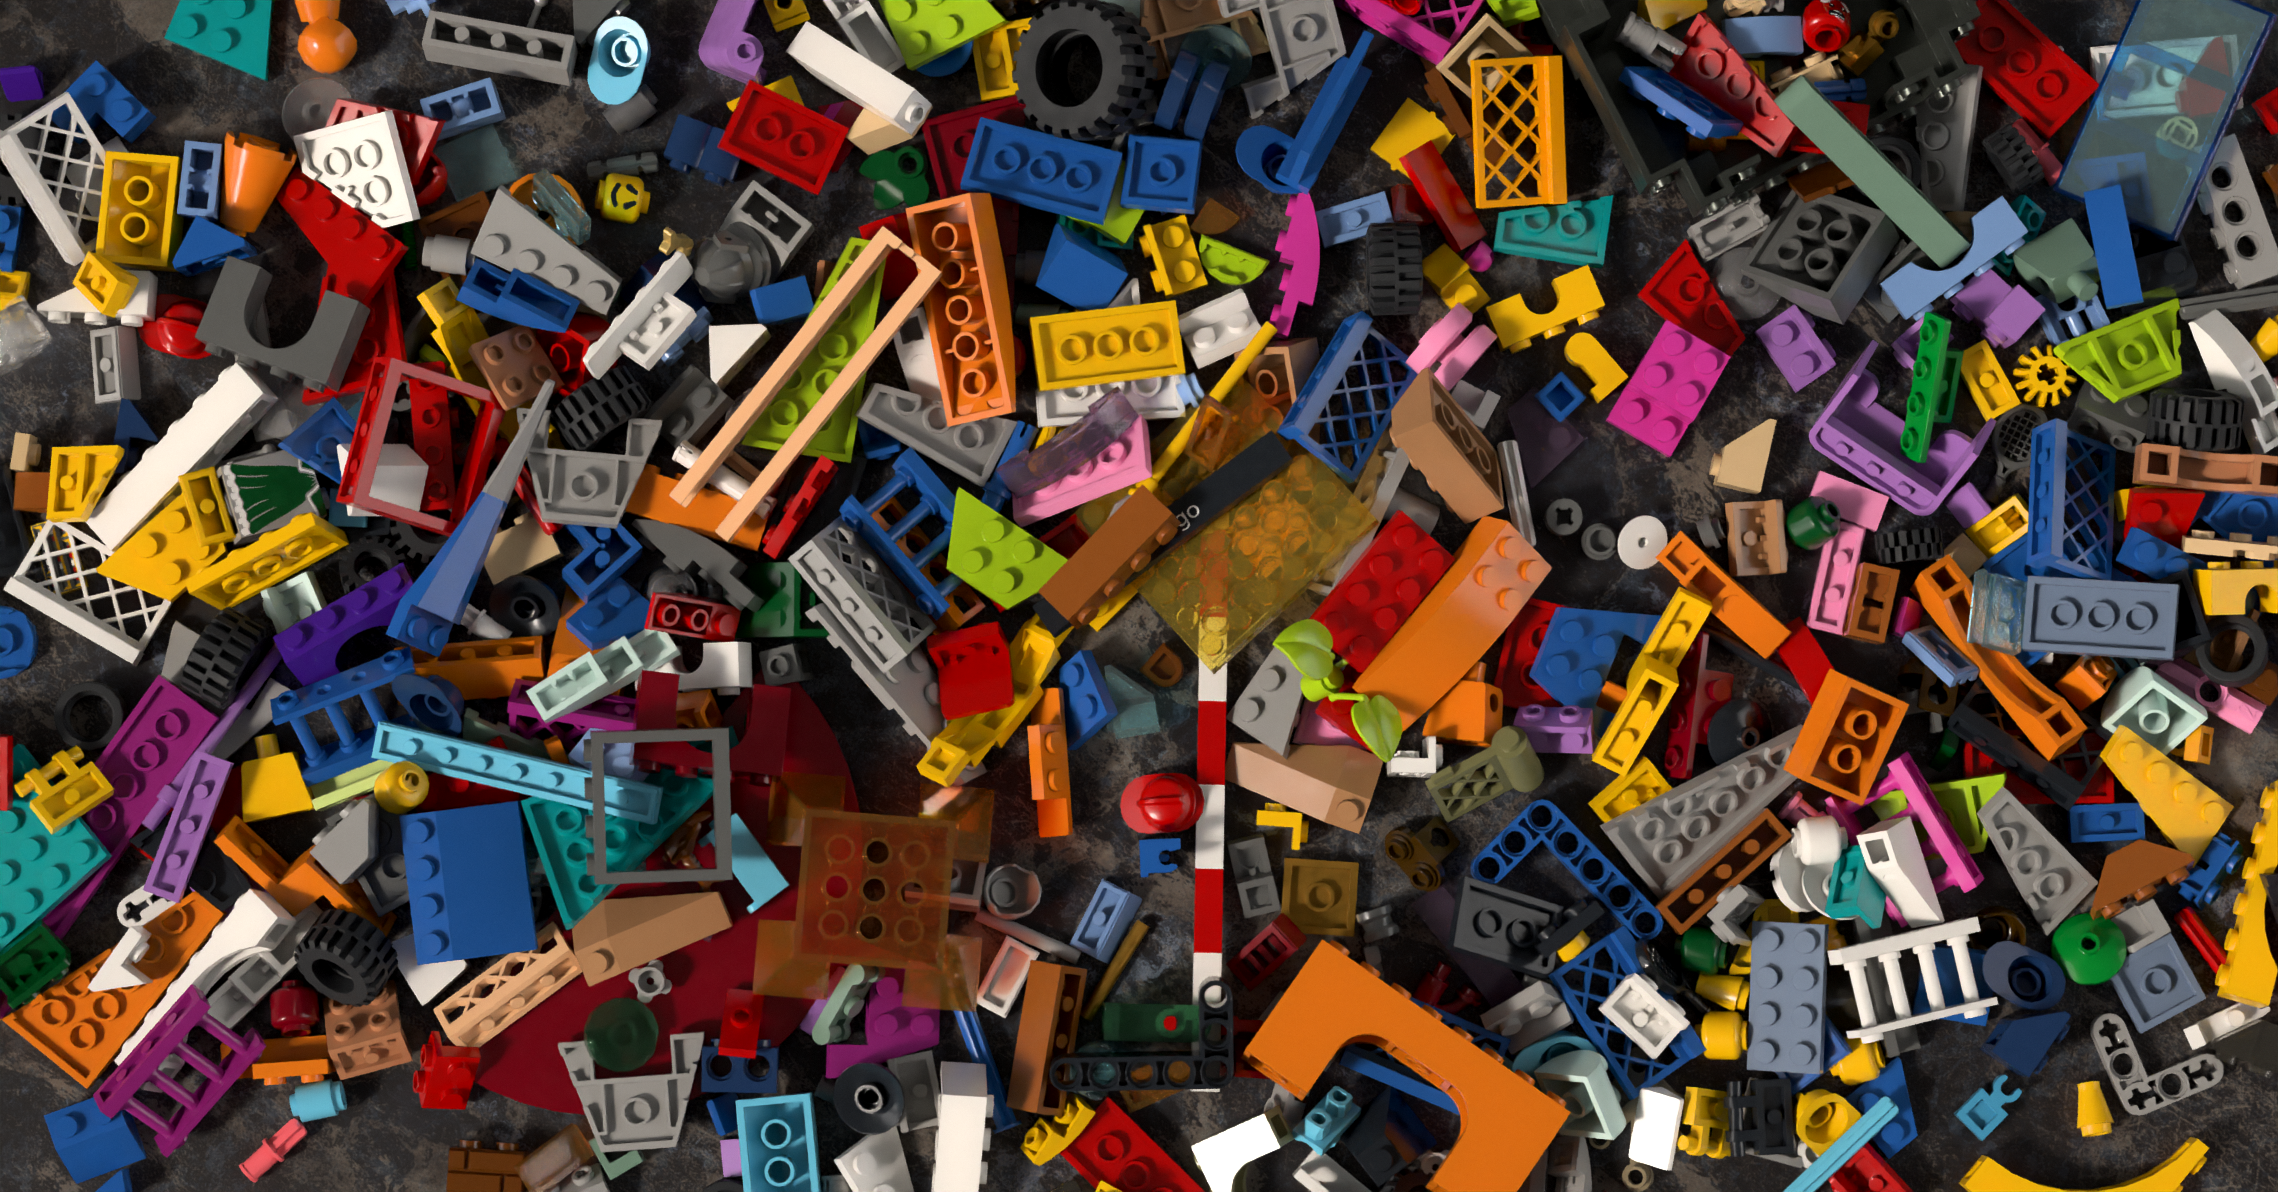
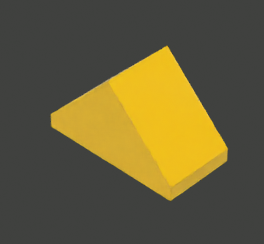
[1965,493,2029,559]

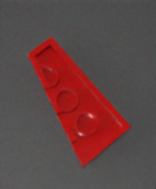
[1665,12,1799,157]

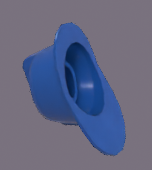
[1235,125,1319,195]

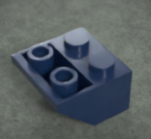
[1980,1010,2071,1077]

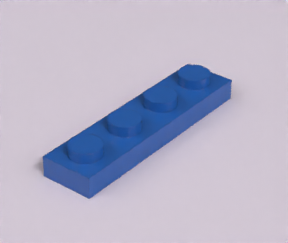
[2116,527,2259,617]

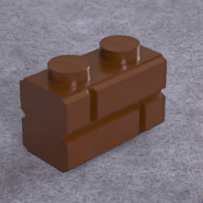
[446,1139,528,1192]

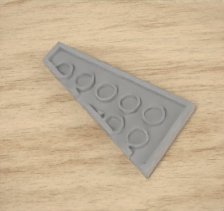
[805,583,987,788]
[1600,724,1803,900]

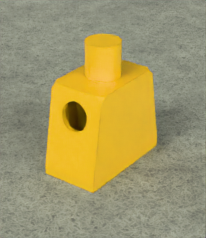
[241,734,315,823]

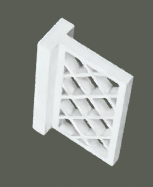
[0,92,106,266]
[3,520,172,666]

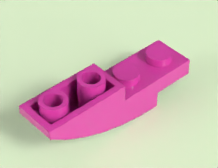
[1269,193,1320,339]

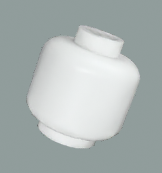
[1791,816,1848,865]

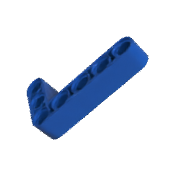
[1470,799,1663,939]

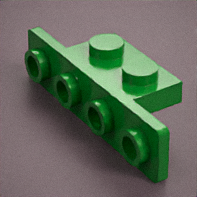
[1900,312,1964,463]

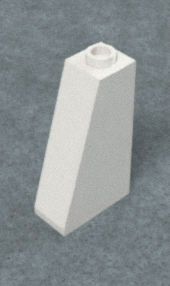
[786,21,932,135]

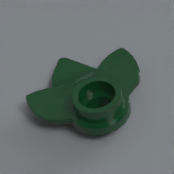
[859,146,929,210]

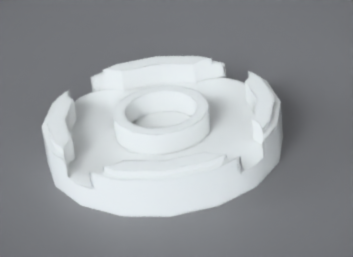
[1770,841,1816,913]

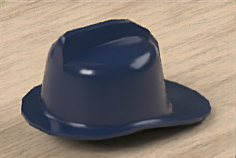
[392,674,464,738]
[1982,941,2066,1011]

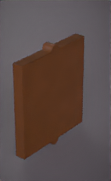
[1786,161,1855,203]

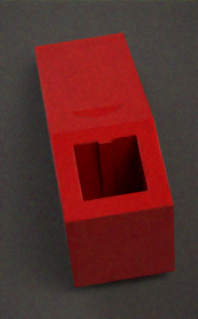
[644,592,741,642]

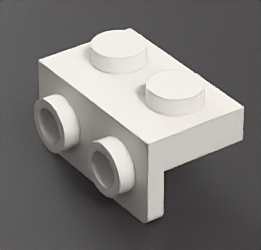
[1598,973,1690,1059]

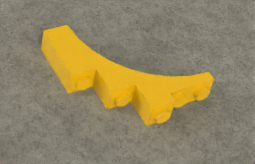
[1959,1137,2209,1192]

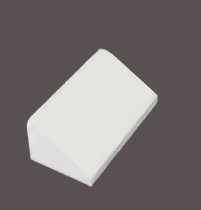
[1629,1087,1684,1170]

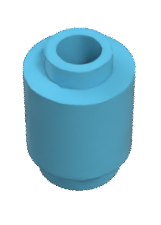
[289,1079,347,1122]

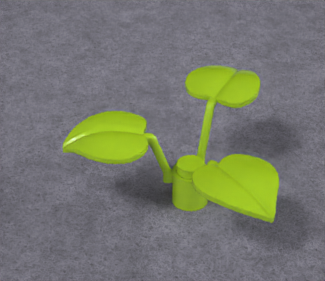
[1273,619,1402,763]

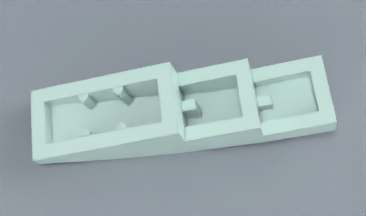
[526,629,681,723]

